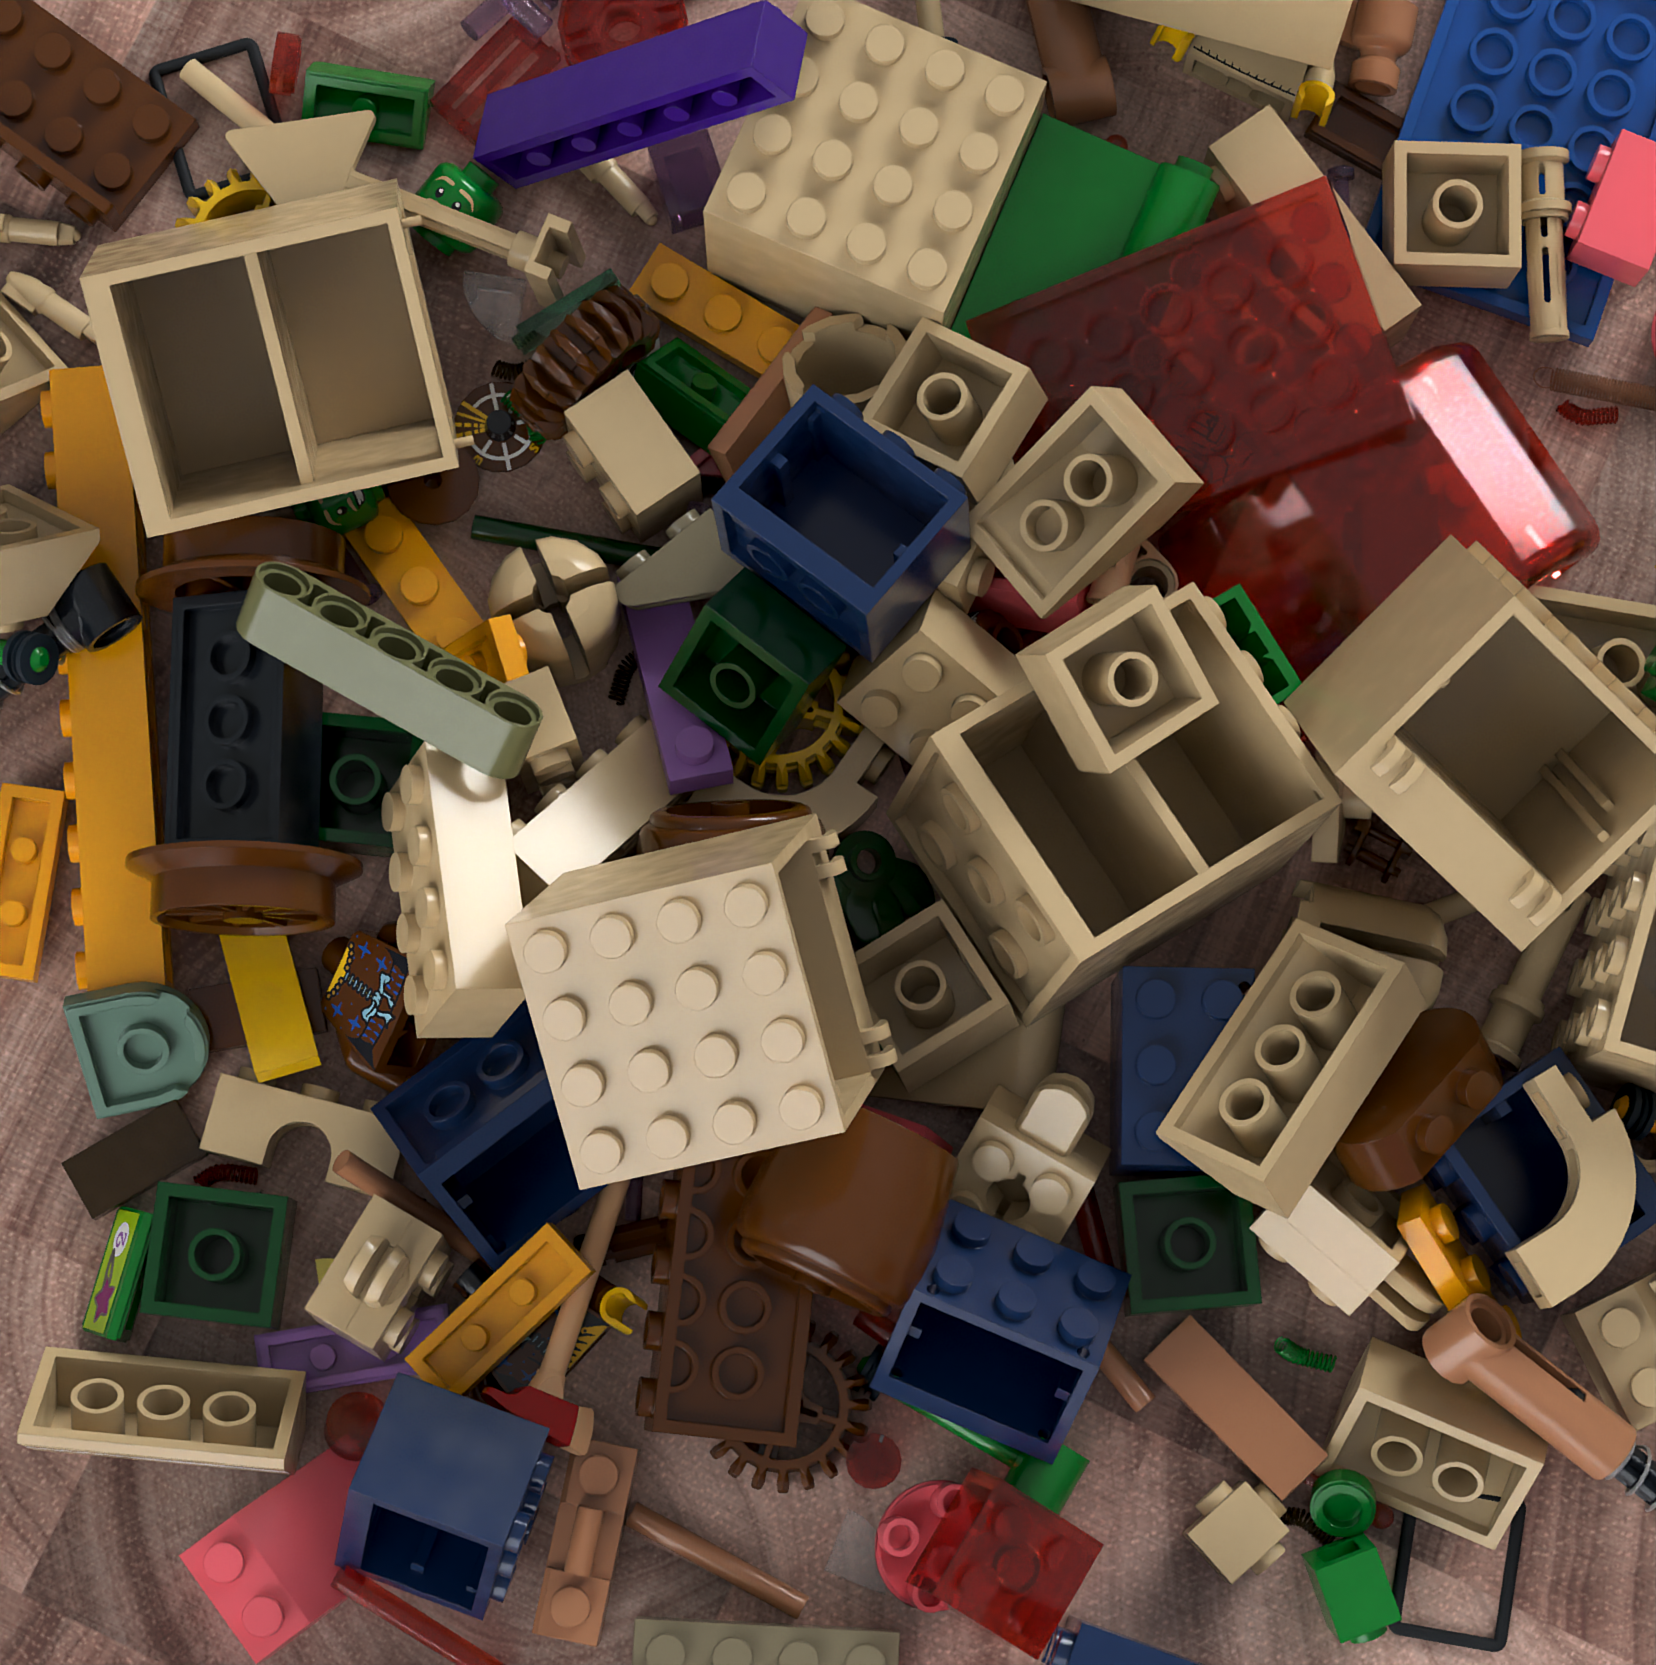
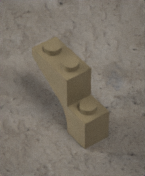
[615,508,821,625]

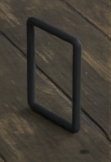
[149,38,282,200]
[1388,1486,1526,1652]

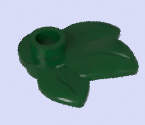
[833,830,935,947]

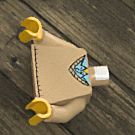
[1149,25,1335,127]

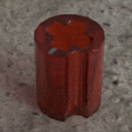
[845,1433,902,1489]

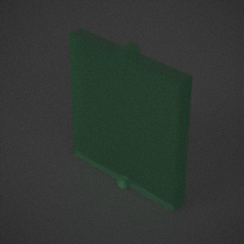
[511,268,622,355]

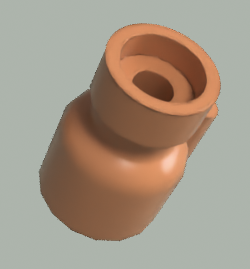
[1339,0,1419,97]

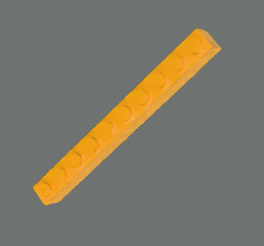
[40,365,175,992]

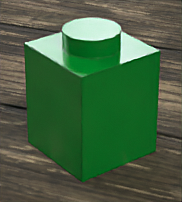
[1301,1533,1402,1644]

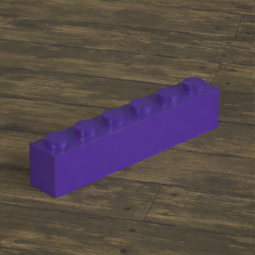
[473,0,808,189]

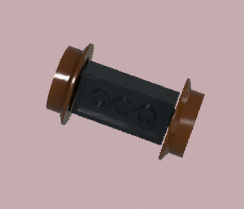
[125,515,370,936]

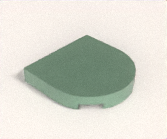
[63,982,210,1119]

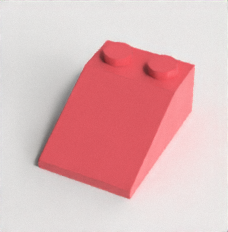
[179,1436,373,1664]

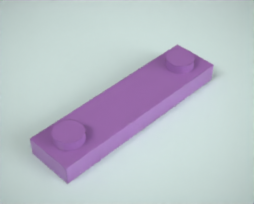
[617,576,733,795]

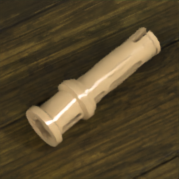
[1521,146,1572,343]
[1481,891,1592,1072]

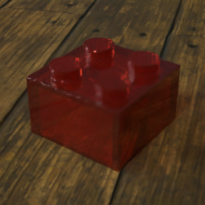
[905,1467,1104,1660]

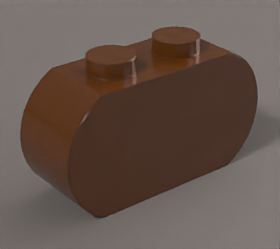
[1333,1007,1503,1191]

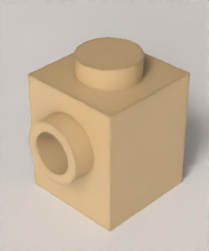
[1182,1480,1290,1584]

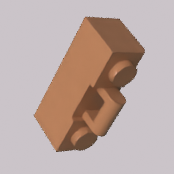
[532,1439,641,1647]

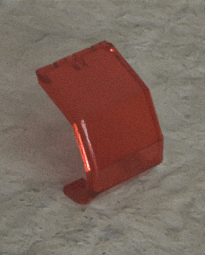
[1158,341,1600,743]

